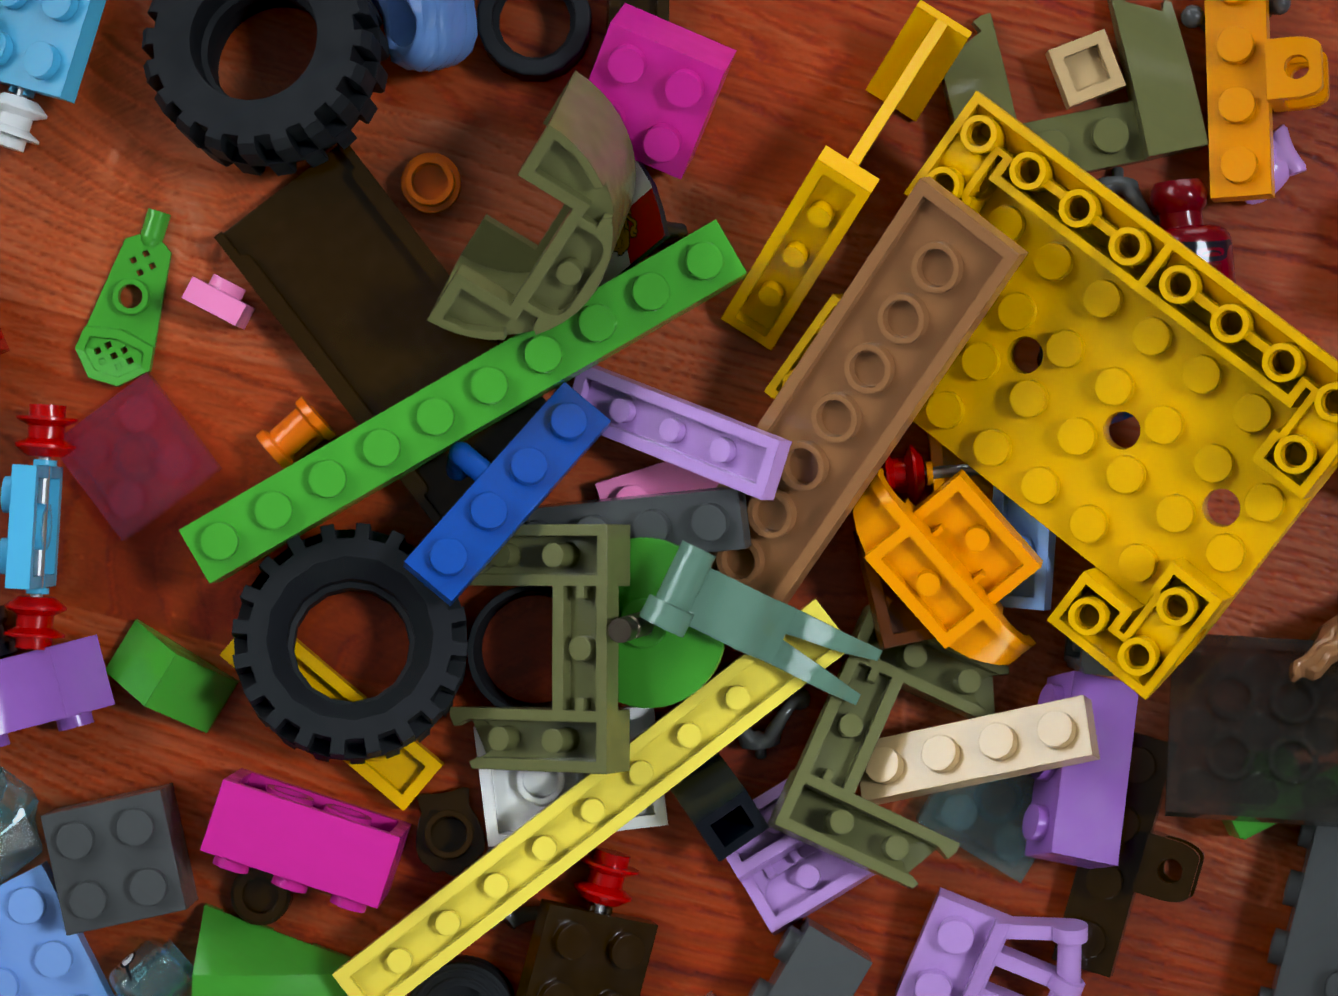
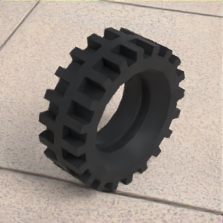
[232,523,468,764]

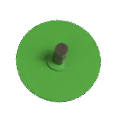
[608,537,726,708]

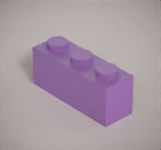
[1022,670,1139,869]

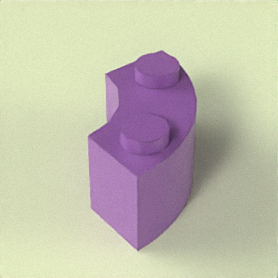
[0,634,115,747]

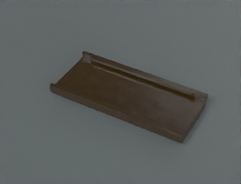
[214,143,547,525]

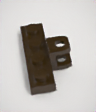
[1052,732,1205,978]

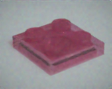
[60,372,222,541]

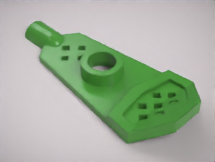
[75,208,172,387]

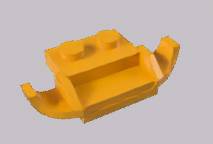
[853,468,1043,665]

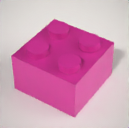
[589,3,737,180]

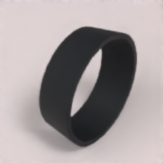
[467,586,553,707]

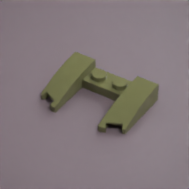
[941,0,1208,173]
[450,524,630,774]
[767,605,1009,889]

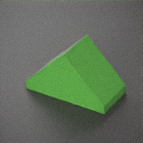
[106,619,239,733]

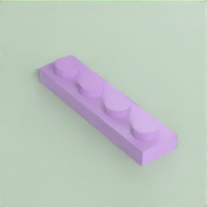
[572,365,792,500]

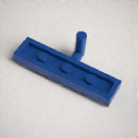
[403,382,611,606]

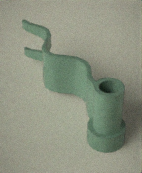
[639,540,883,705]

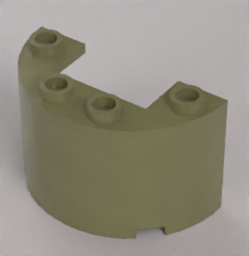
[427,70,636,340]

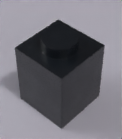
[670,753,770,862]

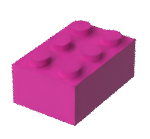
[200,768,412,913]

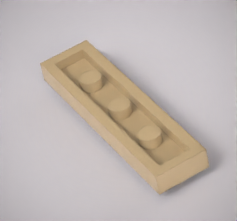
[860,695,1100,805]

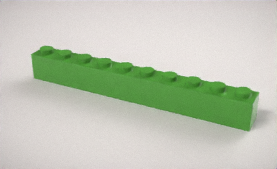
[179,219,747,584]

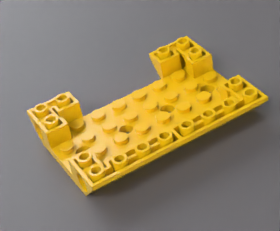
[764,91,1338,700]

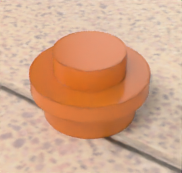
[401,153,462,213]

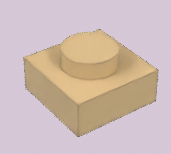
[1045,29,1126,110]

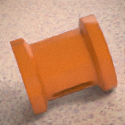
[256,396,336,469]

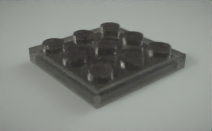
[1165,634,1338,827]

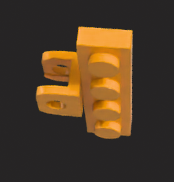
[1204,0,1330,203]

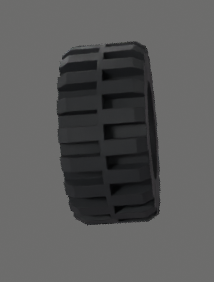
[142,0,389,176]

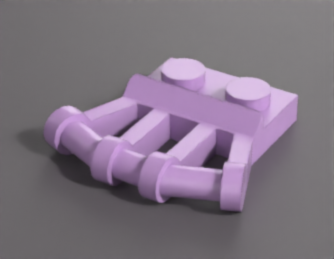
[895,887,1088,996]

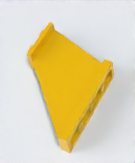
[721,0,972,350]

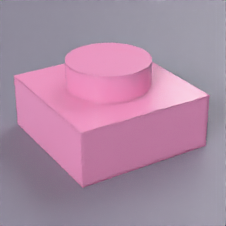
[182,274,256,330]

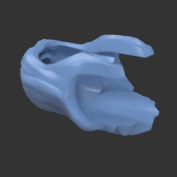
[371,0,478,72]

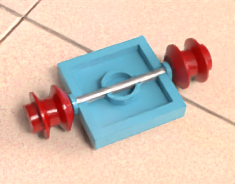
[0,404,78,650]

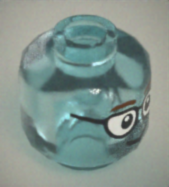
[109,939,194,996]

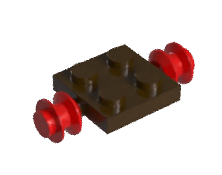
[516,847,658,996]

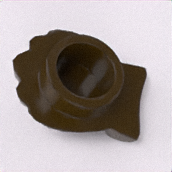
[416,787,485,876]

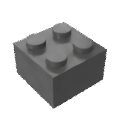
[40,783,198,936]

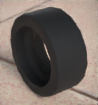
[477,0,592,82]

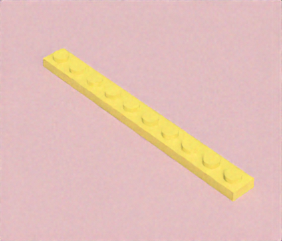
[332,598,845,996]

